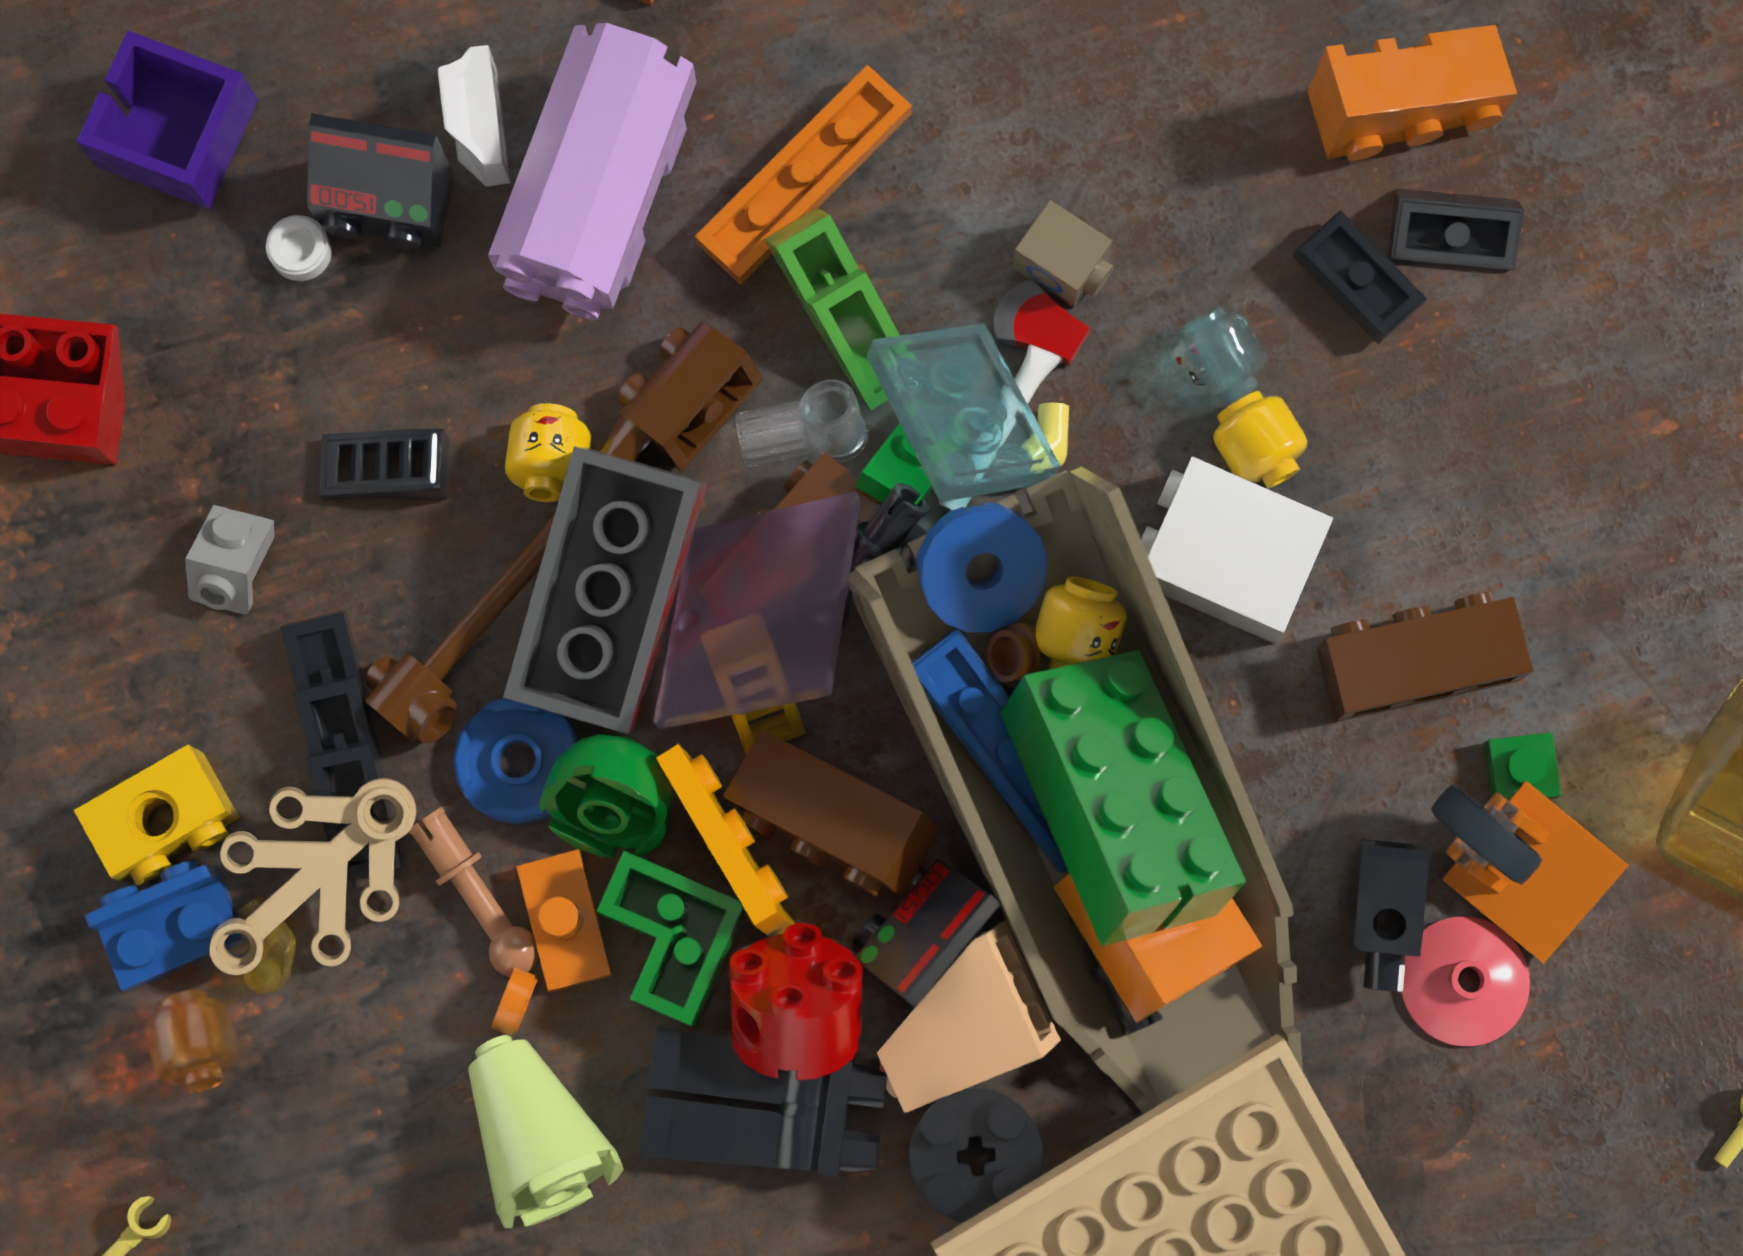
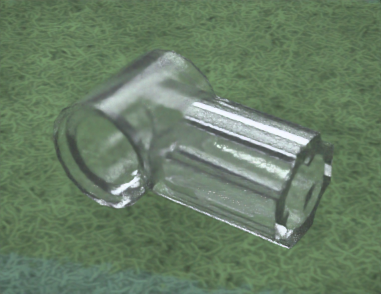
[735,380,868,468]

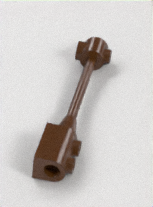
[364,321,764,743]

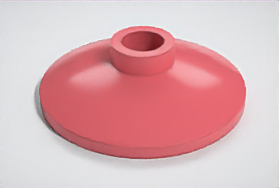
[1400,916,1530,1047]

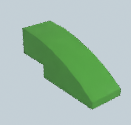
[764,208,923,411]

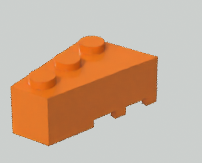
[1307,25,1517,161]

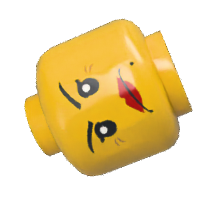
[505,403,591,502]
[1035,576,1127,669]

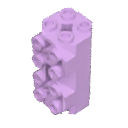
[488,23,696,320]

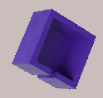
[76,30,258,209]

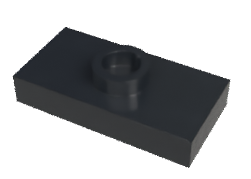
[1292,210,1427,345]

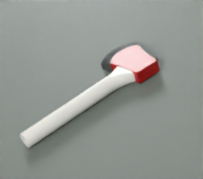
[938,280,1090,513]

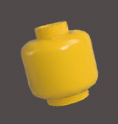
[1213,391,1307,489]

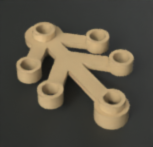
[210,778,416,975]

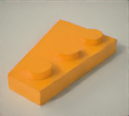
[656,744,795,937]

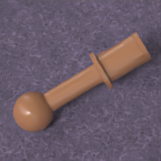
[408,807,540,977]

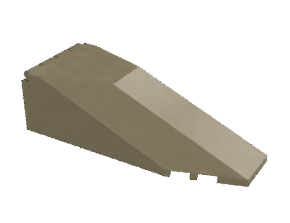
[845,467,1303,1114]

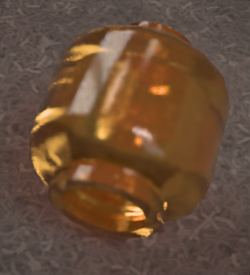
[145,990,240,1093]

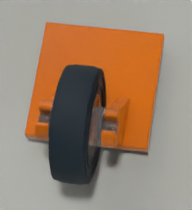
[1431,780,1629,964]

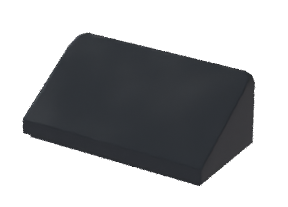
[1390,189,1524,270]

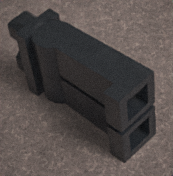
[639,1026,887,1177]

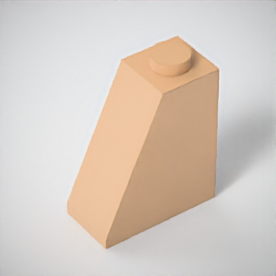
[877,920,1060,1113]

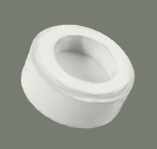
[266,215,332,281]

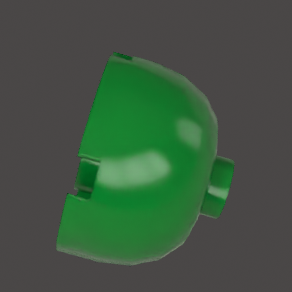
[539,735,674,858]

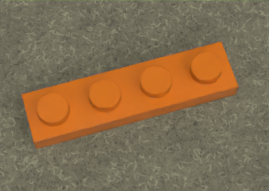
[695,65,912,285]

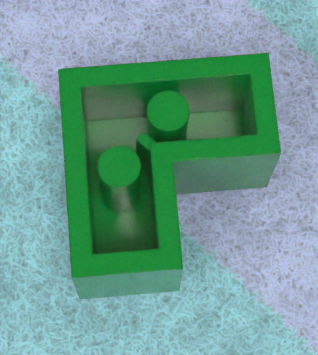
[597,851,747,1029]

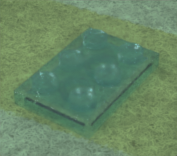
[867,323,1061,502]

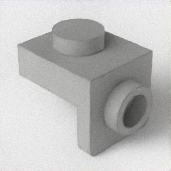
[185,505,275,615]

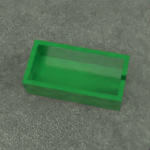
[1000,650,1246,947]

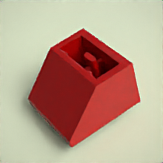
[0,313,125,465]

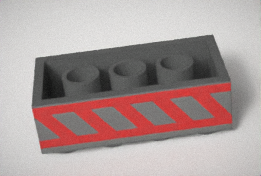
[503,446,707,734]

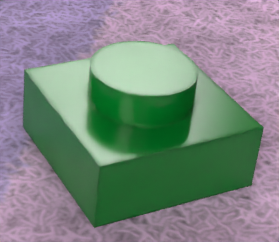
[1484,732,1562,800]

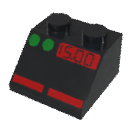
[307,113,455,250]
[852,858,1001,1011]

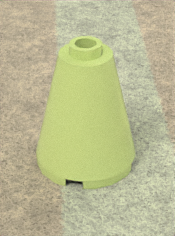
[468,1035,624,1228]

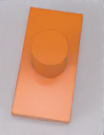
[516,849,613,993]

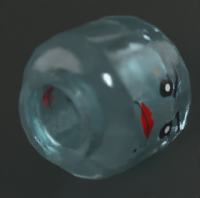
[1173,306,1267,404]

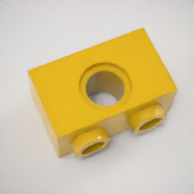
[74,744,240,885]

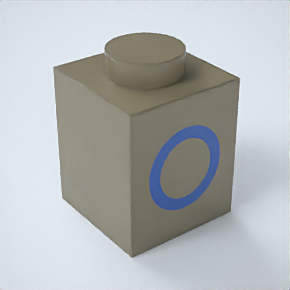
[1012,200,1114,309]

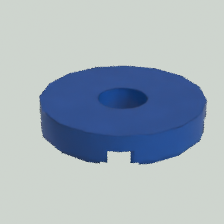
[917,503,1048,632]
[453,698,579,825]

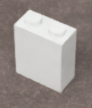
[1141,457,1333,644]

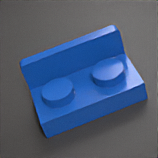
[85,860,248,992]

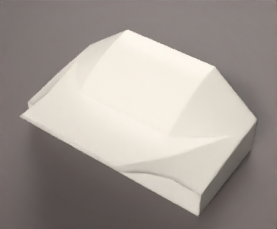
[438,45,510,186]

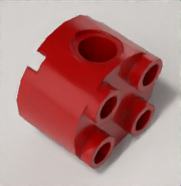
[730,923,862,1080]

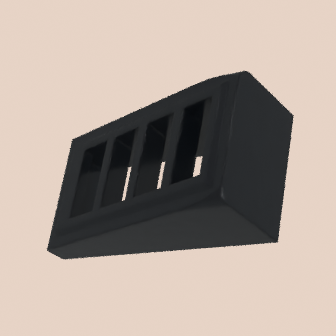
[319,429,449,500]

